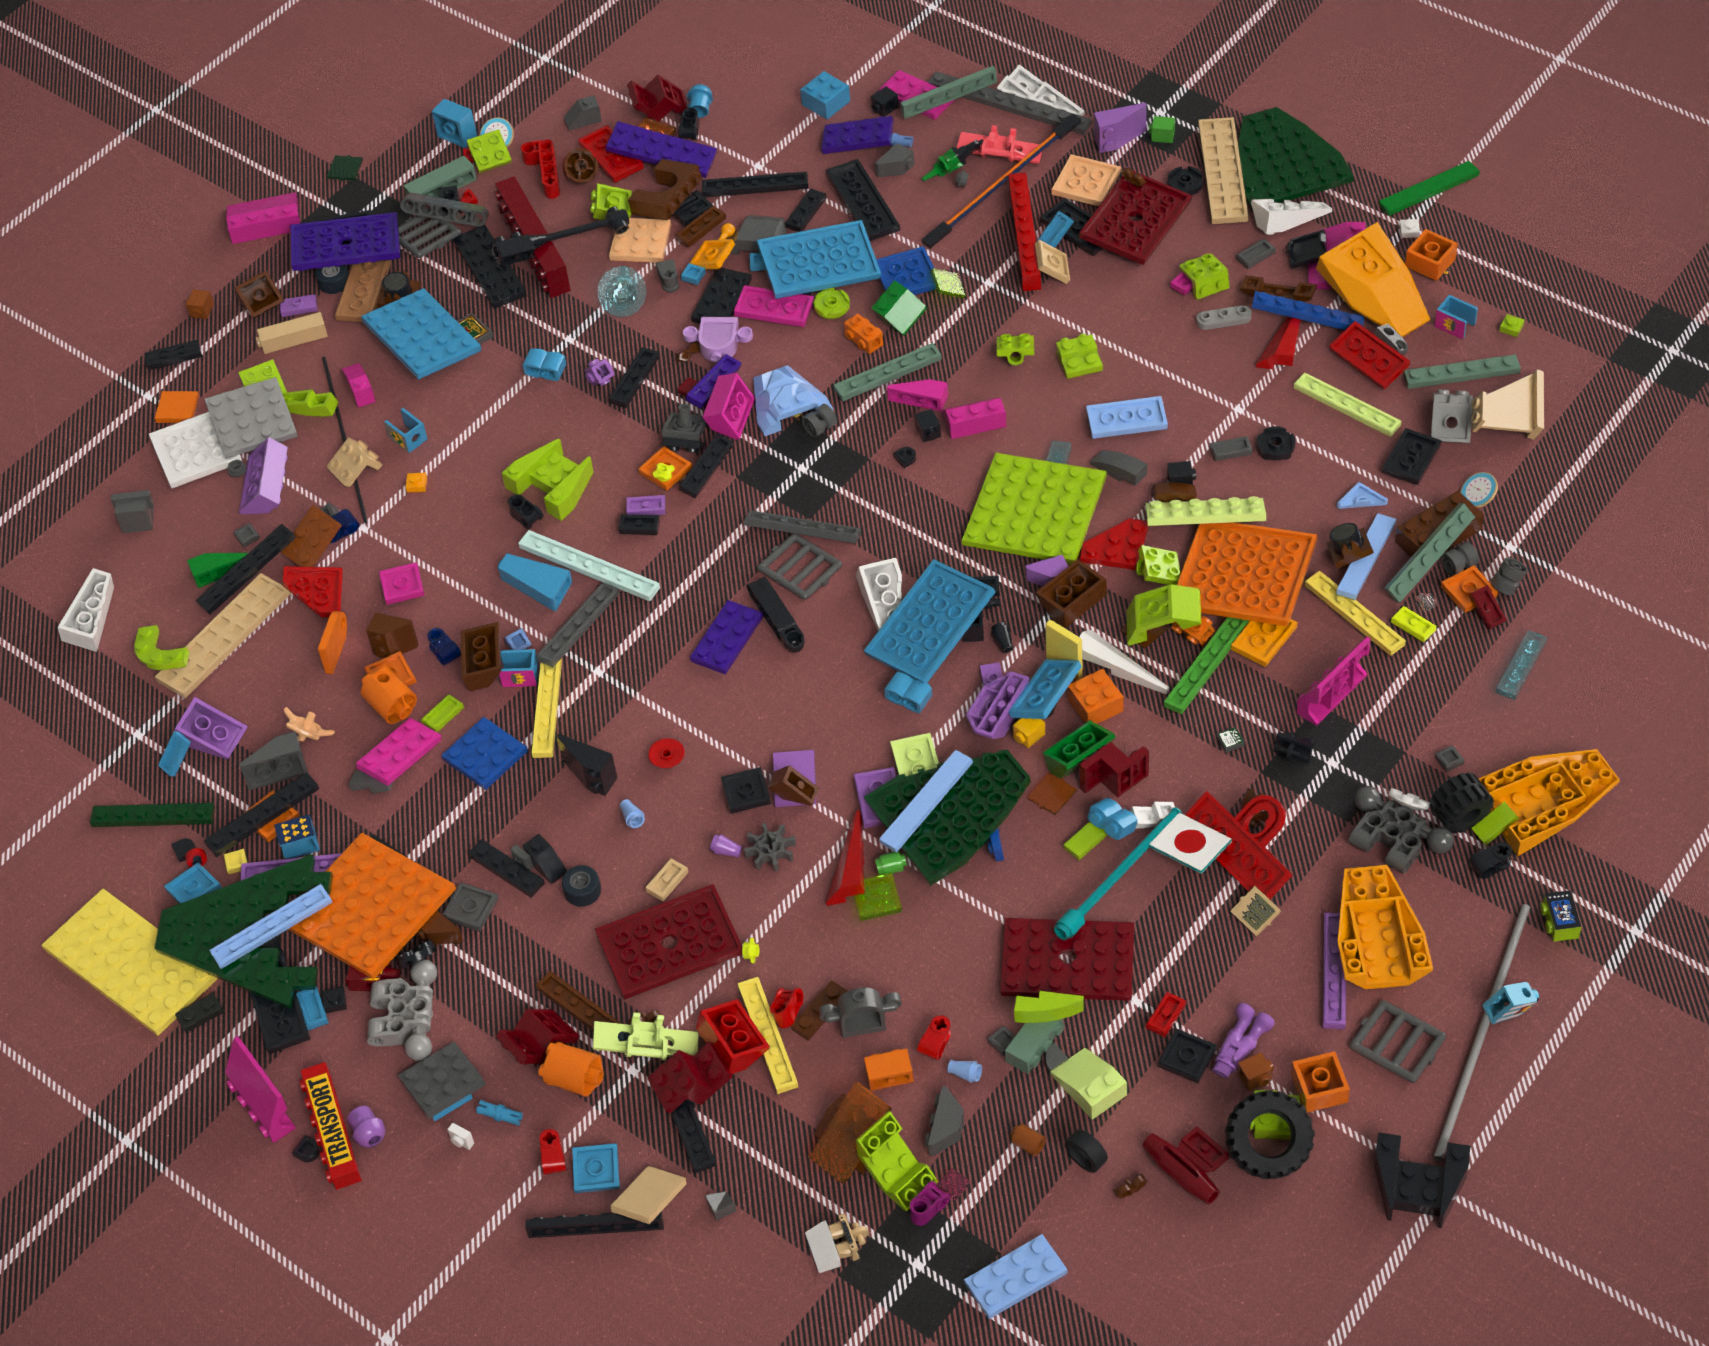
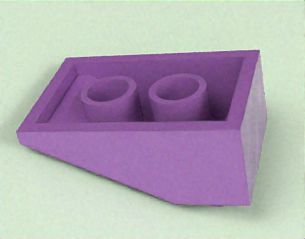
[1094,102,1147,153]
[174,697,248,760]

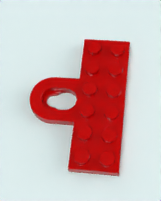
[1185,791,1293,900]

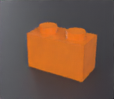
[864,1048,914,1091]

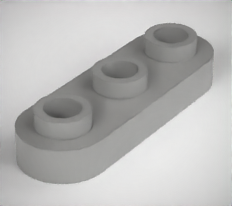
[1196,305,1252,330]

